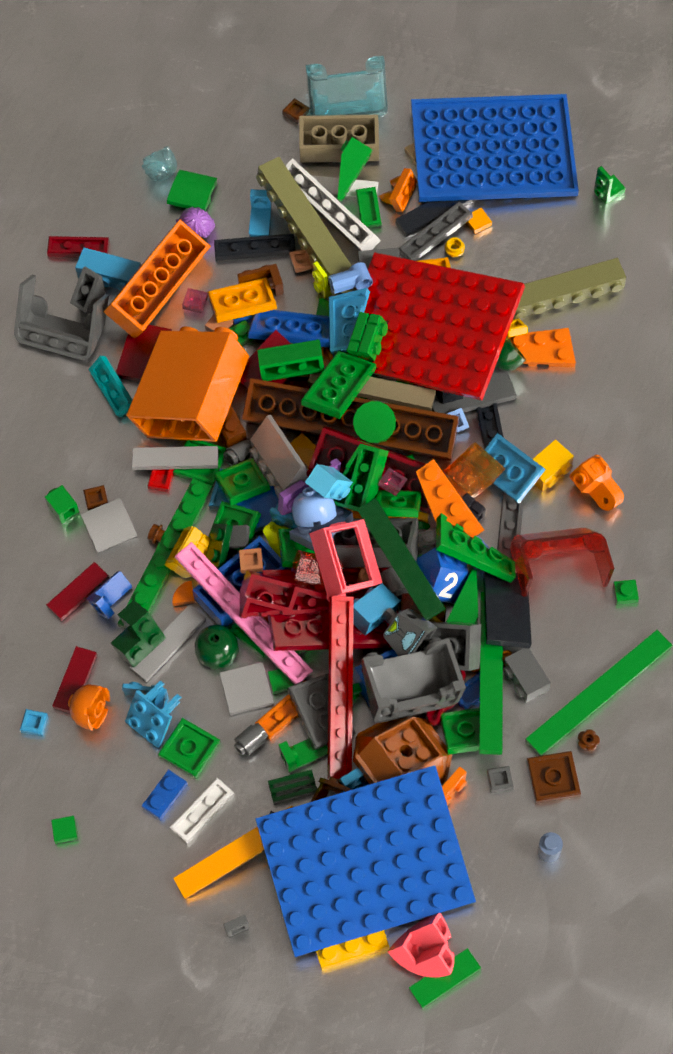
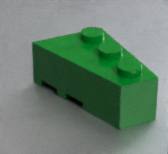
[333,444,389,511]

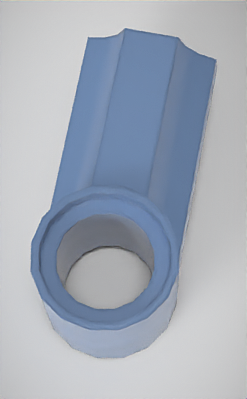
[328,262,373,294]

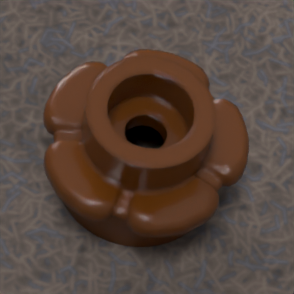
[147,524,165,544]
[577,729,600,751]

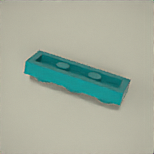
[88,356,133,417]

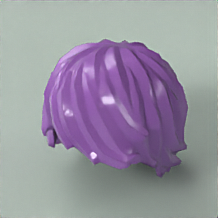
[176,207,215,238]

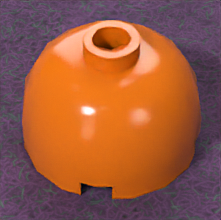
[68,684,110,731]

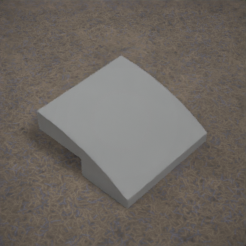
[80,498,137,553]

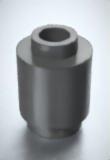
[234,723,268,756]

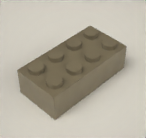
[299,114,379,163]

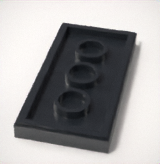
[483,571,532,648]

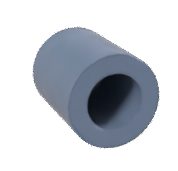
[537,832,563,863]

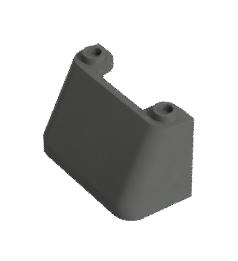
[361,638,466,723]

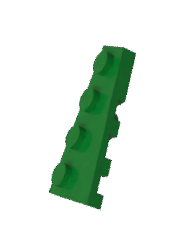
[436,513,516,583]

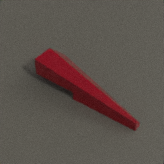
[239,570,329,618]

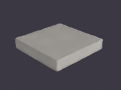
[220,662,274,716]

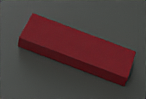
[47,236,109,258]
[46,562,110,622]
[52,646,98,713]

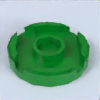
[353,401,396,444]

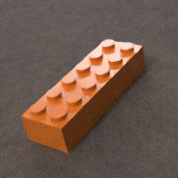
[103,220,211,339]

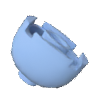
[292,487,337,527]

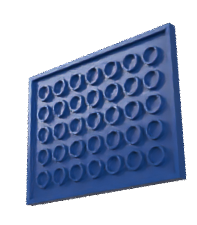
[411,94,579,202]
[255,765,476,957]

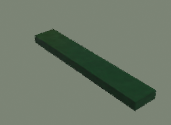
[357,498,446,621]

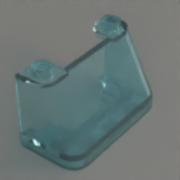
[306,56,388,117]

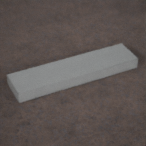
[132,446,218,470]
[129,604,206,683]

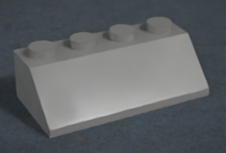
[249,415,307,499]

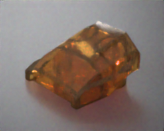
[443,442,506,498]

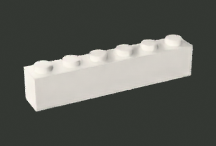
[286,158,381,251]

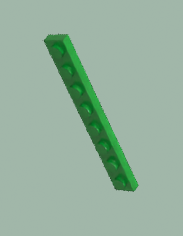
[117,478,213,629]

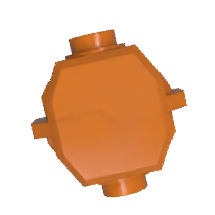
[569,454,624,511]

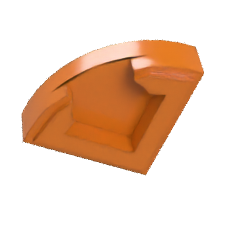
[172,580,195,606]

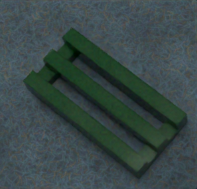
[268,769,317,804]

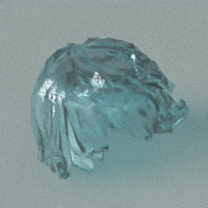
[142,146,177,182]

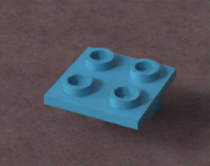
[125,681,182,748]

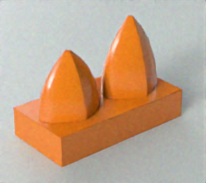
[379,168,417,213]

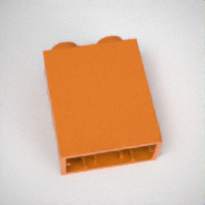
[126,326,249,442]

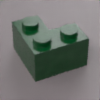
[111,600,166,668]

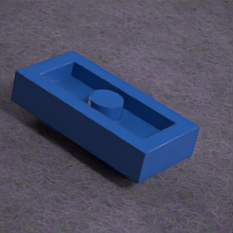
[142,769,188,821]

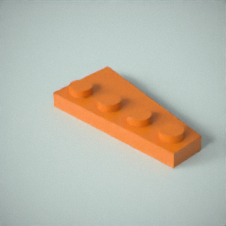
[416,459,484,538]

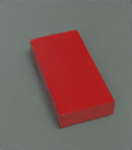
[148,469,174,493]

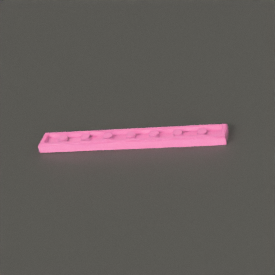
[175,542,313,685]

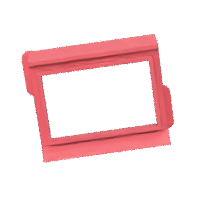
[309,519,383,601]

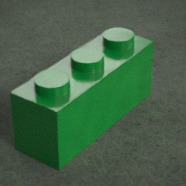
[257,339,324,381]

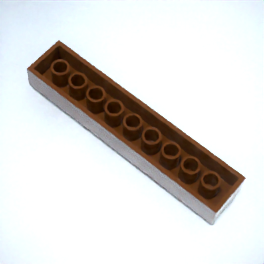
[242,378,460,461]

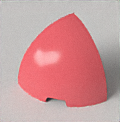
[388,913,454,978]

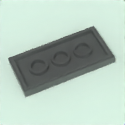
[424,367,516,414]

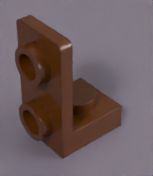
[237,264,284,296]

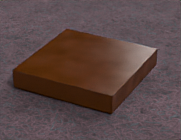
[526,751,581,804]

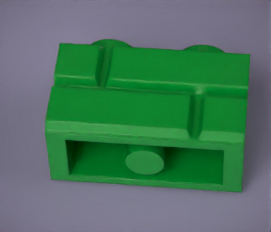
[346,312,388,362]

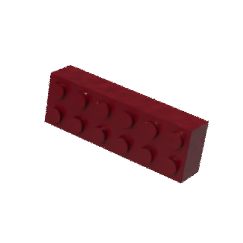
[309,427,446,514]

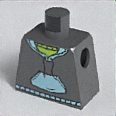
[382,608,438,656]

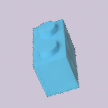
[305,464,353,500]

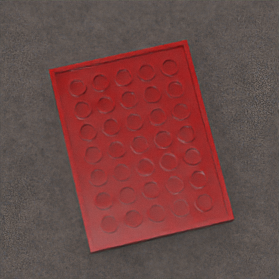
[333,252,525,401]

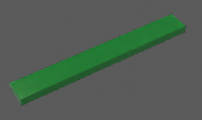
[479,592,503,755]
[525,630,673,756]

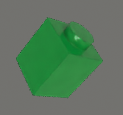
[45,485,79,524]

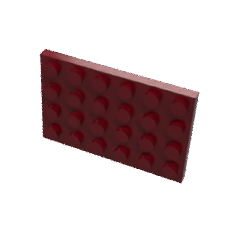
[261,568,399,651]

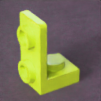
[312,261,332,299]

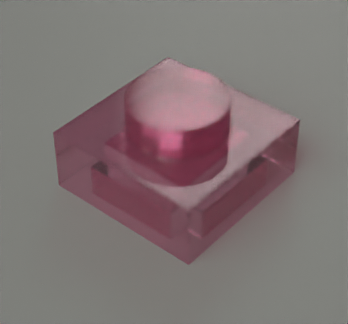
[182,288,208,313]
[378,467,407,496]

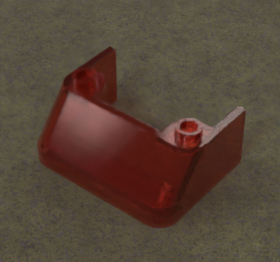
[510,528,615,597]

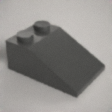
[422,621,481,671]

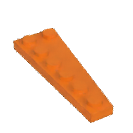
[507,328,576,367]

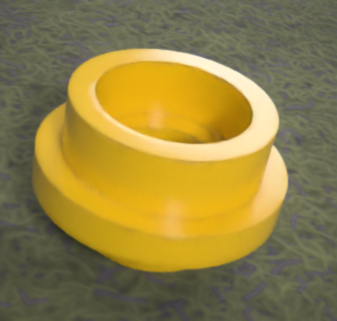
[444,237,465,257]

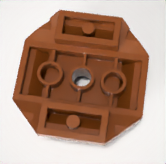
[353,716,452,786]

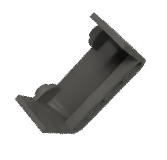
[14,274,109,360]

